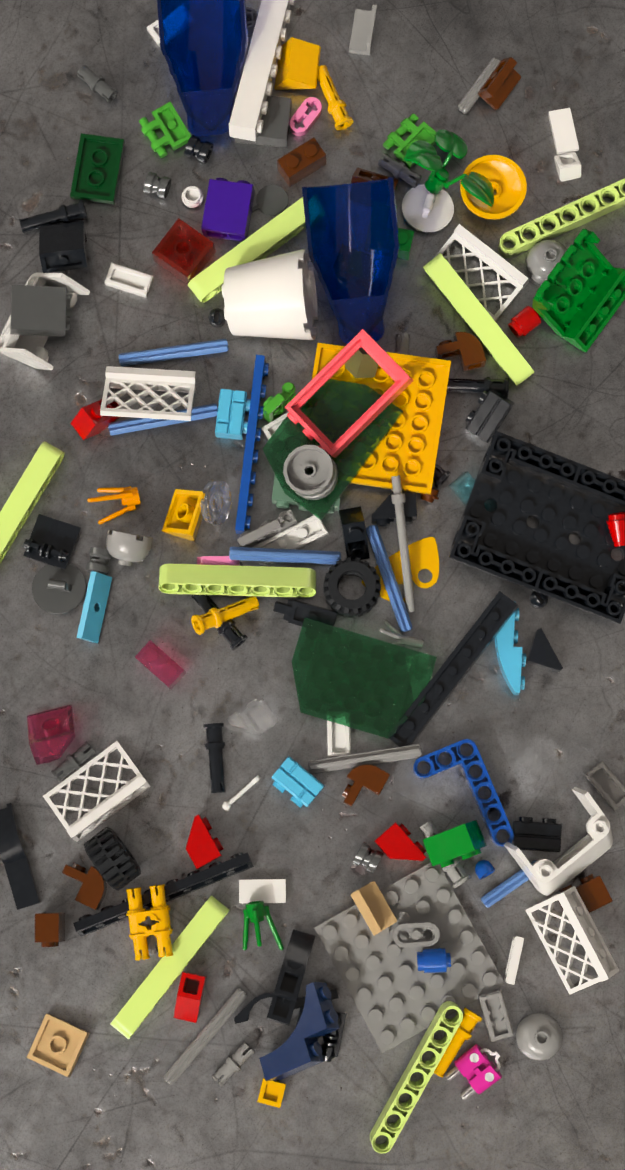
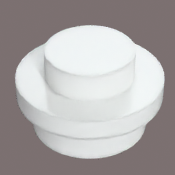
[181,186,204,208]

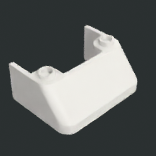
[0,273,90,370]
[504,787,613,896]

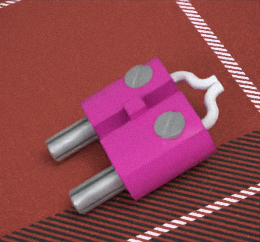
[445,1044,502,1100]

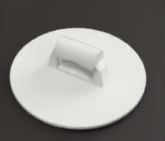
[402,184,454,232]

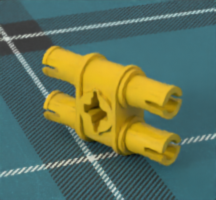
[126,884,173,960]

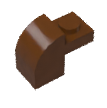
[435,332,486,372]
[342,765,390,807]
[62,862,107,910]

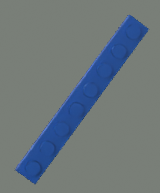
[235,355,269,535]

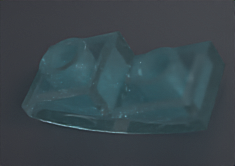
[449,471,496,512]

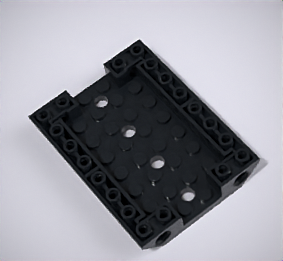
[449,431,625,624]

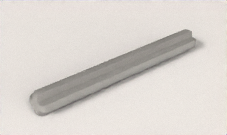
[308,744,422,774]
[163,988,247,1085]

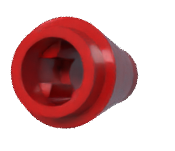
[606,512,625,547]

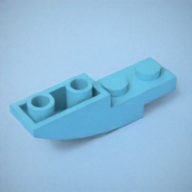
[494,601,526,695]

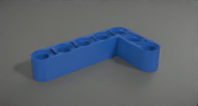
[413,739,514,847]

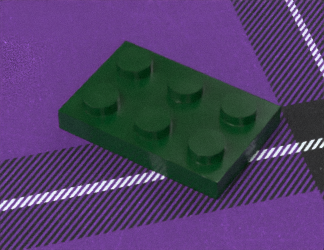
[70,133,125,204]

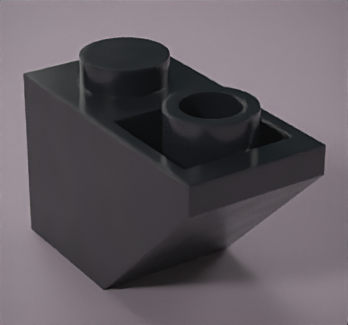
[371,490,417,527]
[338,506,370,560]

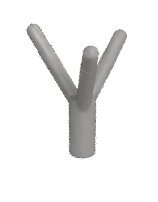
[375,620,424,651]

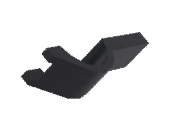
[0,803,41,910]
[234,988,339,1024]

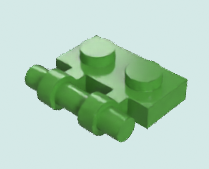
[139,101,191,158]
[383,113,436,169]
[263,382,296,424]

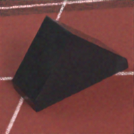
[526,628,563,673]

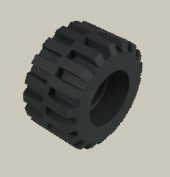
[323,557,381,618]
[84,827,141,891]

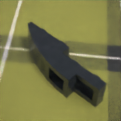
[266,929,315,1026]

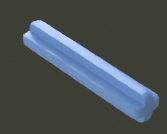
[481,860,537,908]

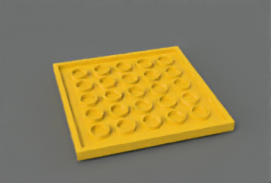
[301,343,451,495]

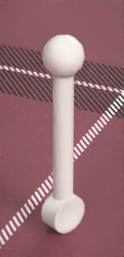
[222,775,261,810]

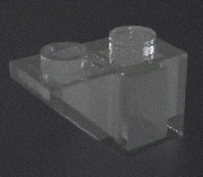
[225,698,279,736]

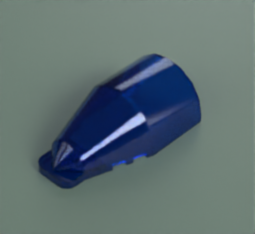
[157,0,249,137]
[302,177,400,344]

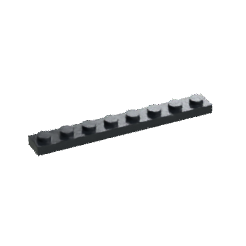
[387,591,519,747]
[73,852,254,937]

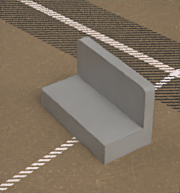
[349,4,377,56]

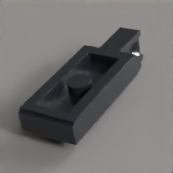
[273,599,338,635]

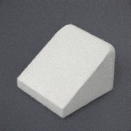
[554,151,581,182]

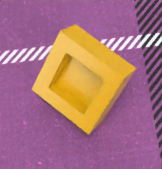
[257,1078,286,1108]

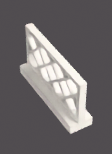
[435,224,529,322]
[100,366,196,421]
[43,741,151,842]
[526,886,619,995]

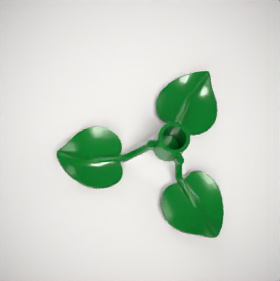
[404,129,494,207]

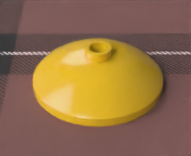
[460,155,527,220]

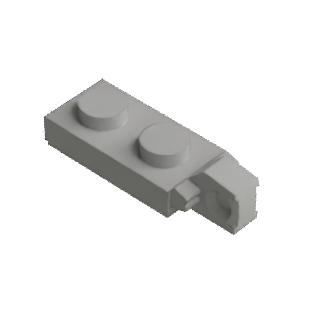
[237,509,297,547]

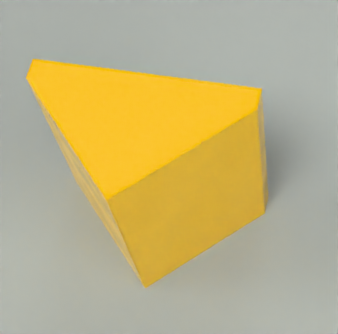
[274,37,321,90]
[162,489,209,542]

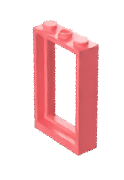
[285,329,414,458]

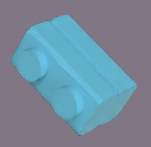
[215,389,251,440]
[271,756,325,808]

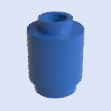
[417,948,451,973]

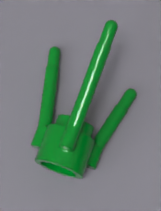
[243,901,284,950]

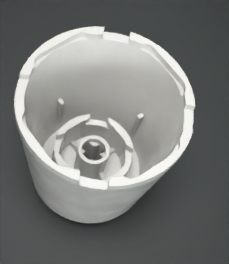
[222,249,318,340]

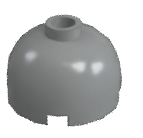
[525,239,567,284]
[106,530,153,566]
[515,1012,563,1061]

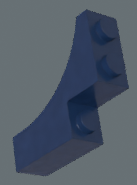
[259,982,340,1081]

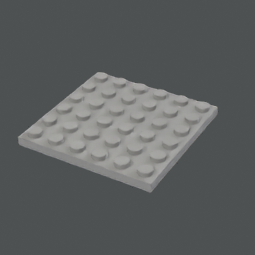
[314,863,505,1054]

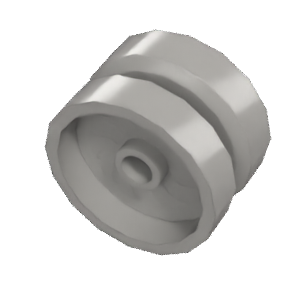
[283,445,339,500]

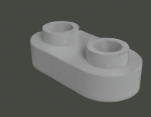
[393,922,440,948]

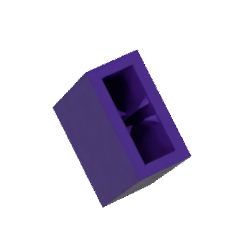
[201,178,255,242]

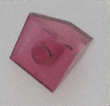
[27,705,76,765]

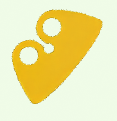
[361,537,439,603]

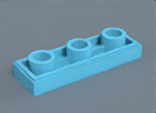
[77,571,112,643]

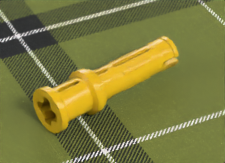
[317,65,354,131]
[191,596,259,635]
[434,1007,483,1078]

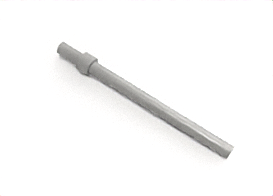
[391,475,416,612]

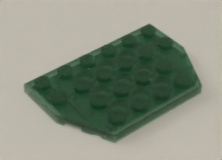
[263,379,403,521]
[292,618,437,739]

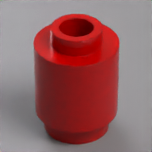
[508,306,541,338]

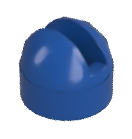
[475,860,495,880]

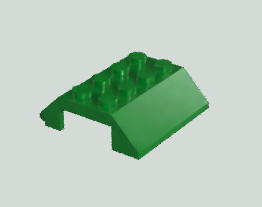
[532,229,625,352]

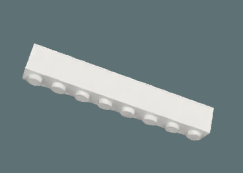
[229,0,296,142]

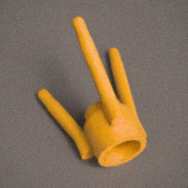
[87,486,141,524]

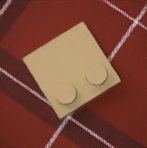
[27,1013,90,1077]

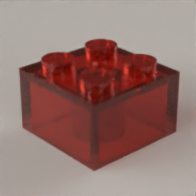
[152,218,216,285]

